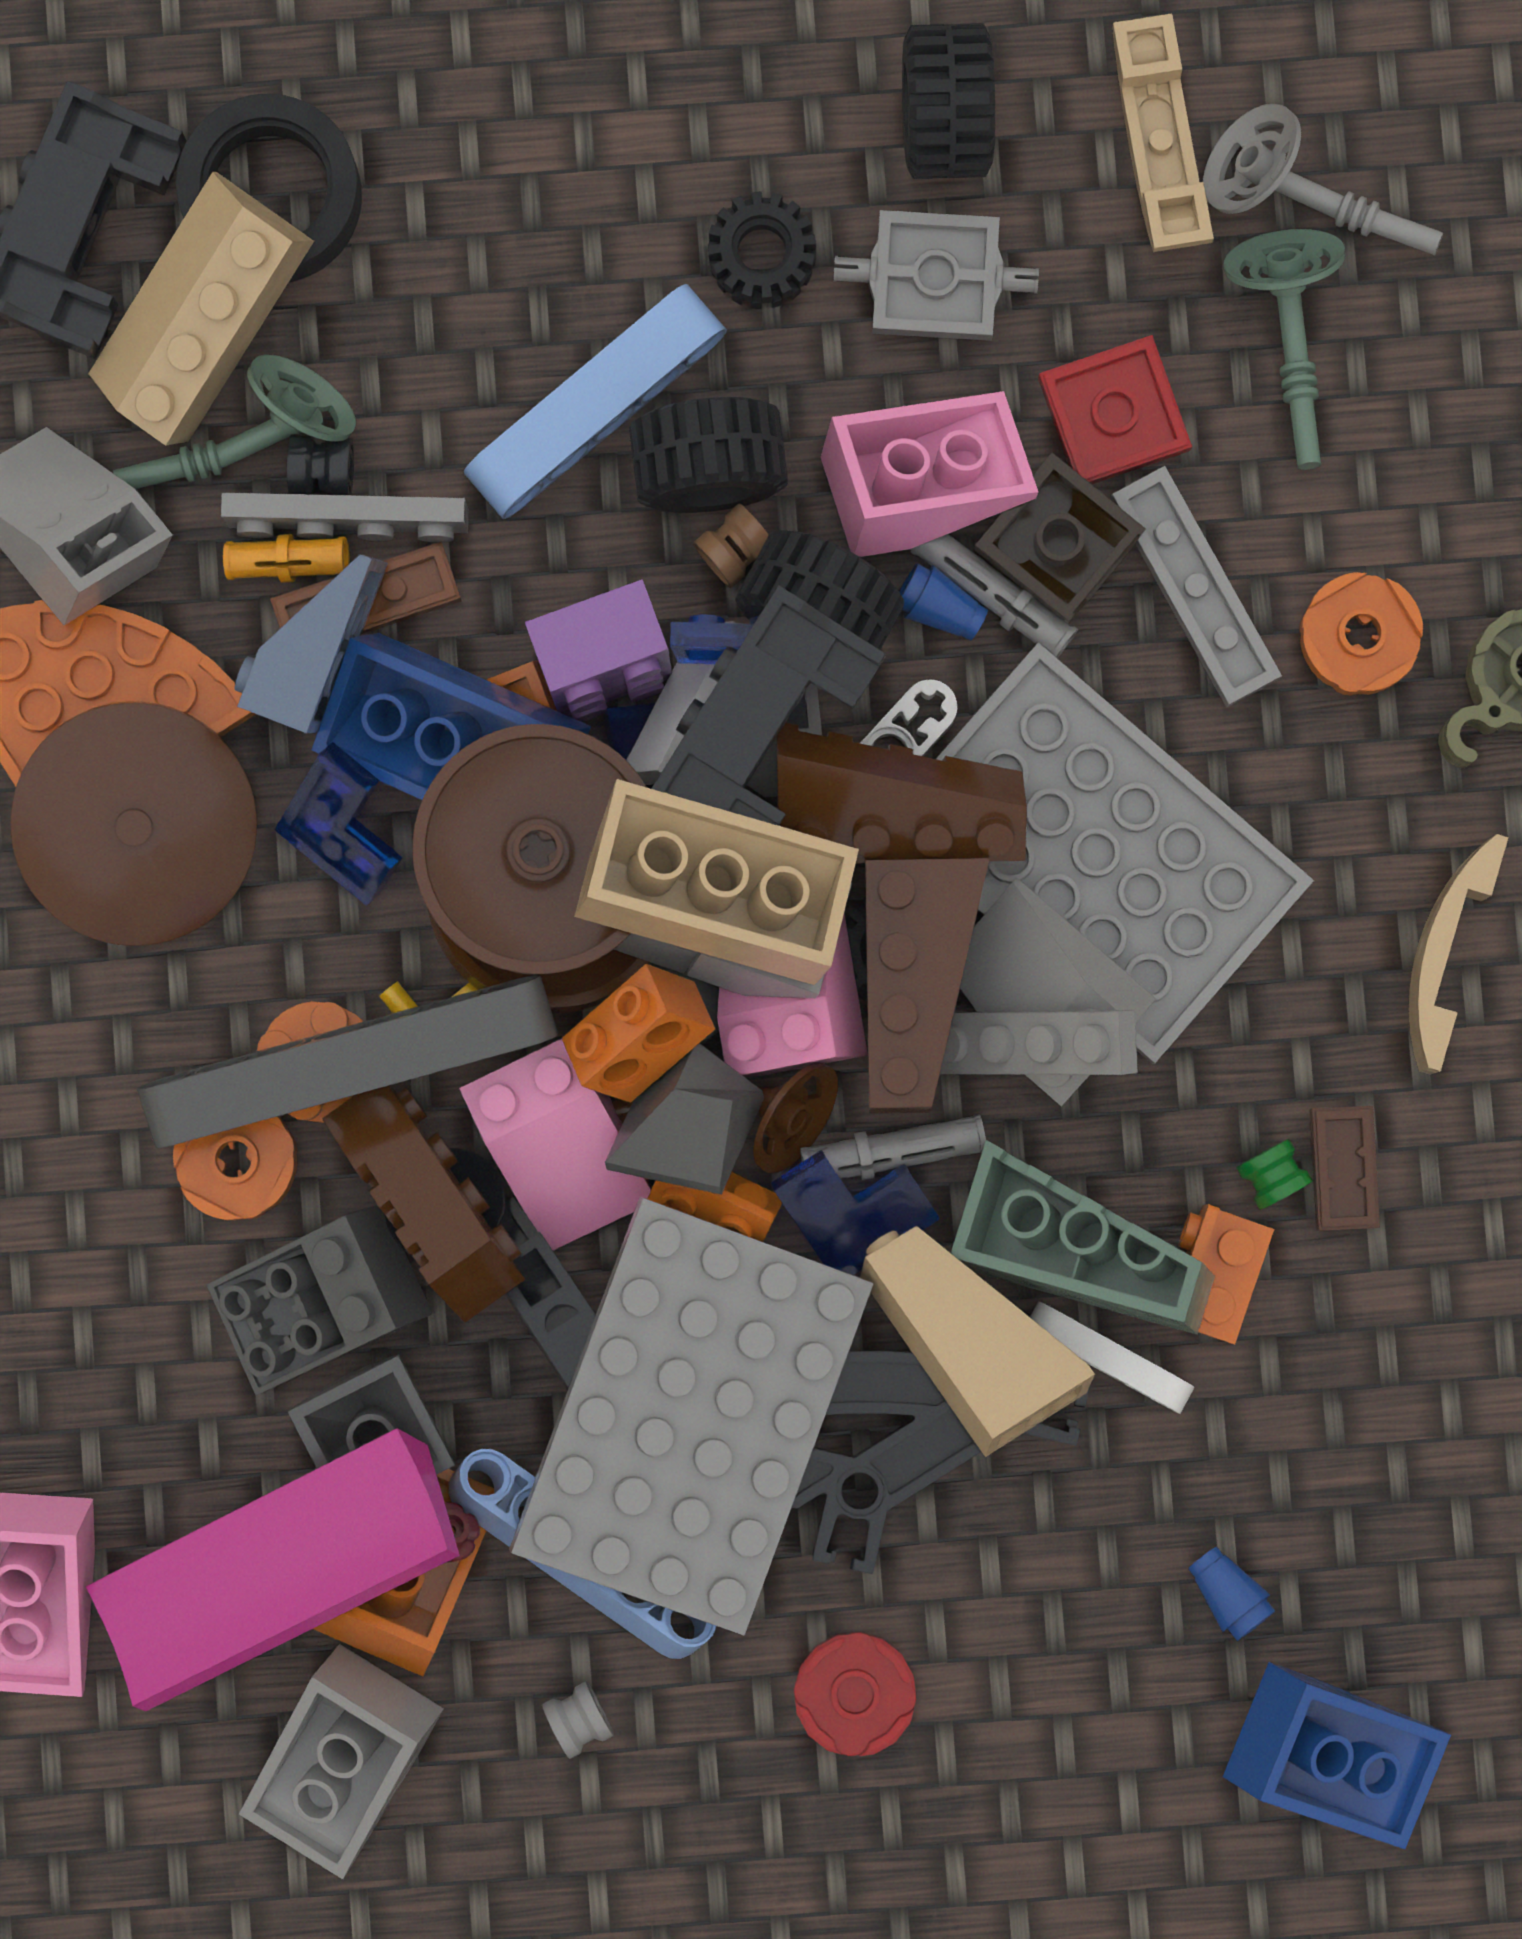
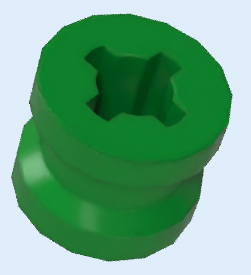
[1235,1138,1313,1210]

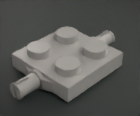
[833,210,1039,341]

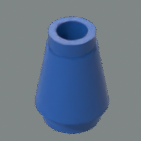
[899,563,988,641]
[1188,1546,1275,1641]

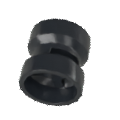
[287,435,354,496]

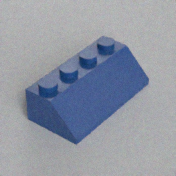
[312,633,591,800]

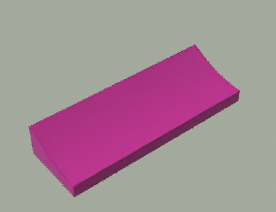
[85,1428,460,1711]

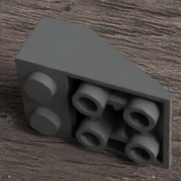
[206,1205,433,1396]

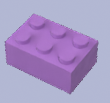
[525,579,672,722]

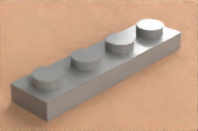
[1110,466,1282,708]
[221,493,469,542]
[940,1010,1138,1075]

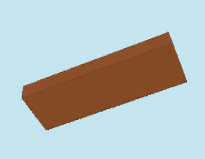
[270,541,462,635]

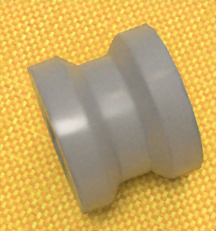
[542,1681,614,1759]

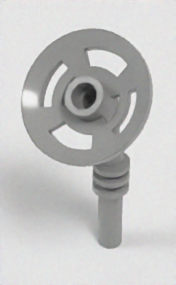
[1203,104,1444,256]

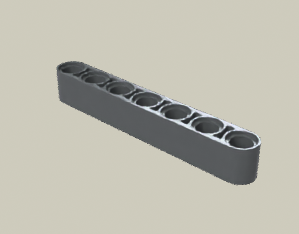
[137,975,559,1148]

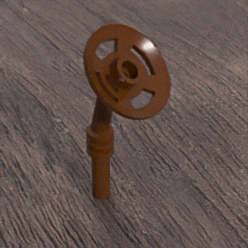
[612,1063,838,1173]

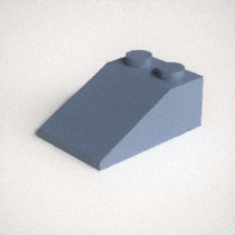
[234,554,388,733]

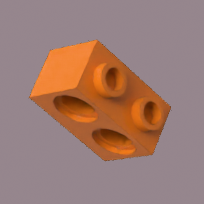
[562,964,715,1103]

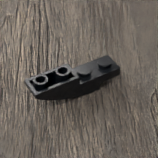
[501,1196,596,1390]

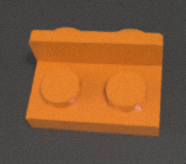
[647,1172,785,1242]
[1178,1204,1274,1345]

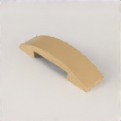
[1112,14,1214,252]
[1409,834,1509,1075]

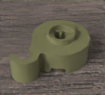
[1438,609,1522,768]

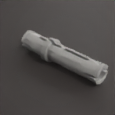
[911,534,1078,658]
[800,1114,986,1186]

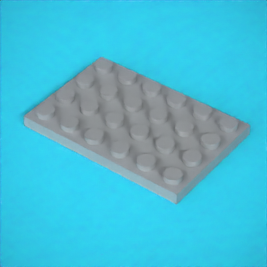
[936,642,1314,1064]
[509,1197,874,1635]

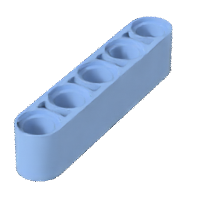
[464,284,727,519]
[448,1449,716,1659]

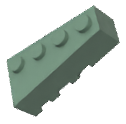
[951,1140,1215,1335]

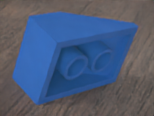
[1223,1662,1451,1849]

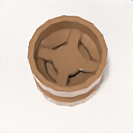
[693,504,769,588]

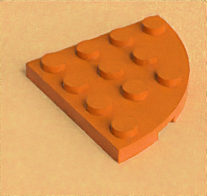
[0,600,256,787]

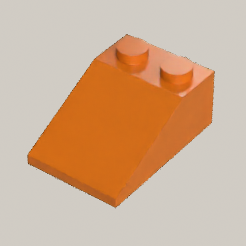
[313,1469,494,1677]

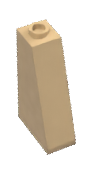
[860,1226,1095,1457]

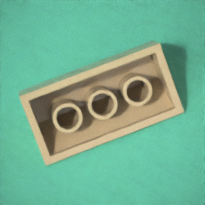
[88,172,314,446]
[574,779,859,985]

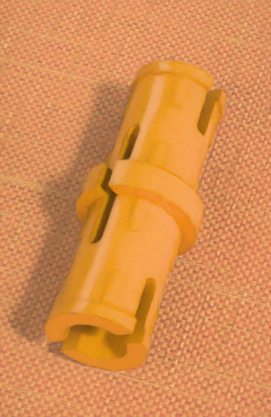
[223,534,350,583]

